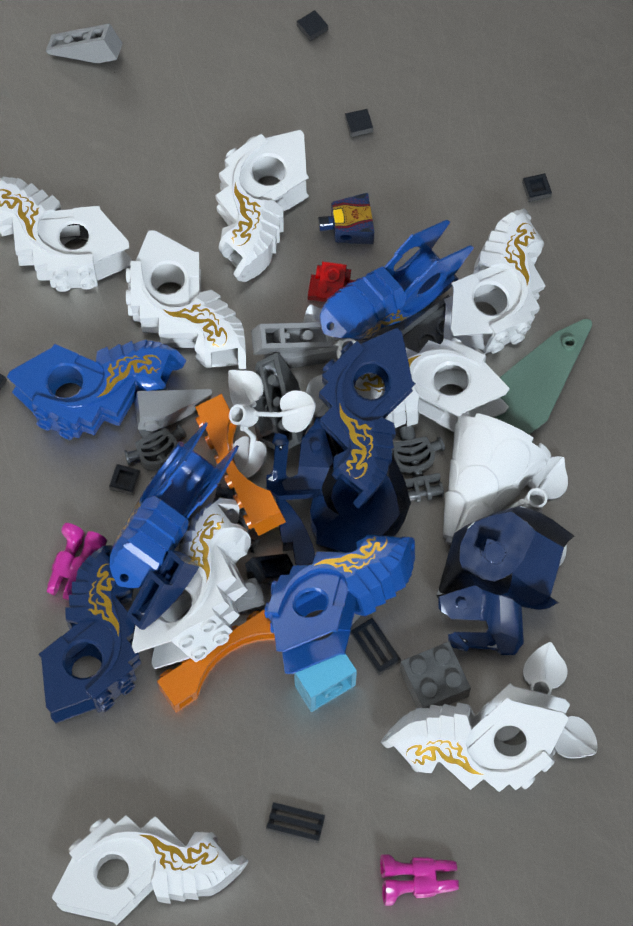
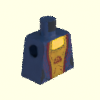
[318,193,375,244]

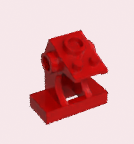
[308,261,356,302]

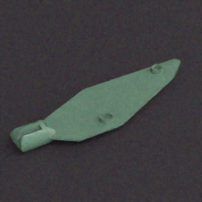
[494,319,592,435]

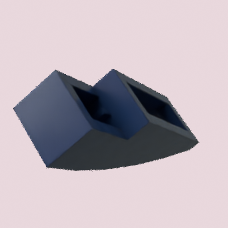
[275,498,315,566]
[126,550,200,630]

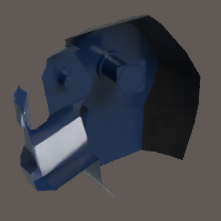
[266,418,411,553]
[436,506,575,655]

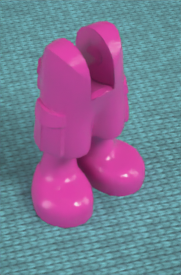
[47,523,108,601]
[380,854,459,906]

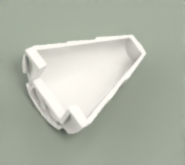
[443,412,551,546]

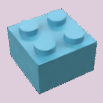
[294,653,357,712]

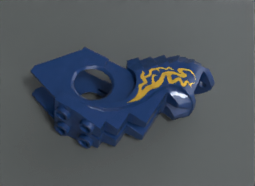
[318,328,416,508]
[39,545,142,724]

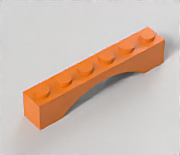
[195,394,286,536]
[157,609,275,713]

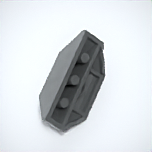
[253,353,309,450]

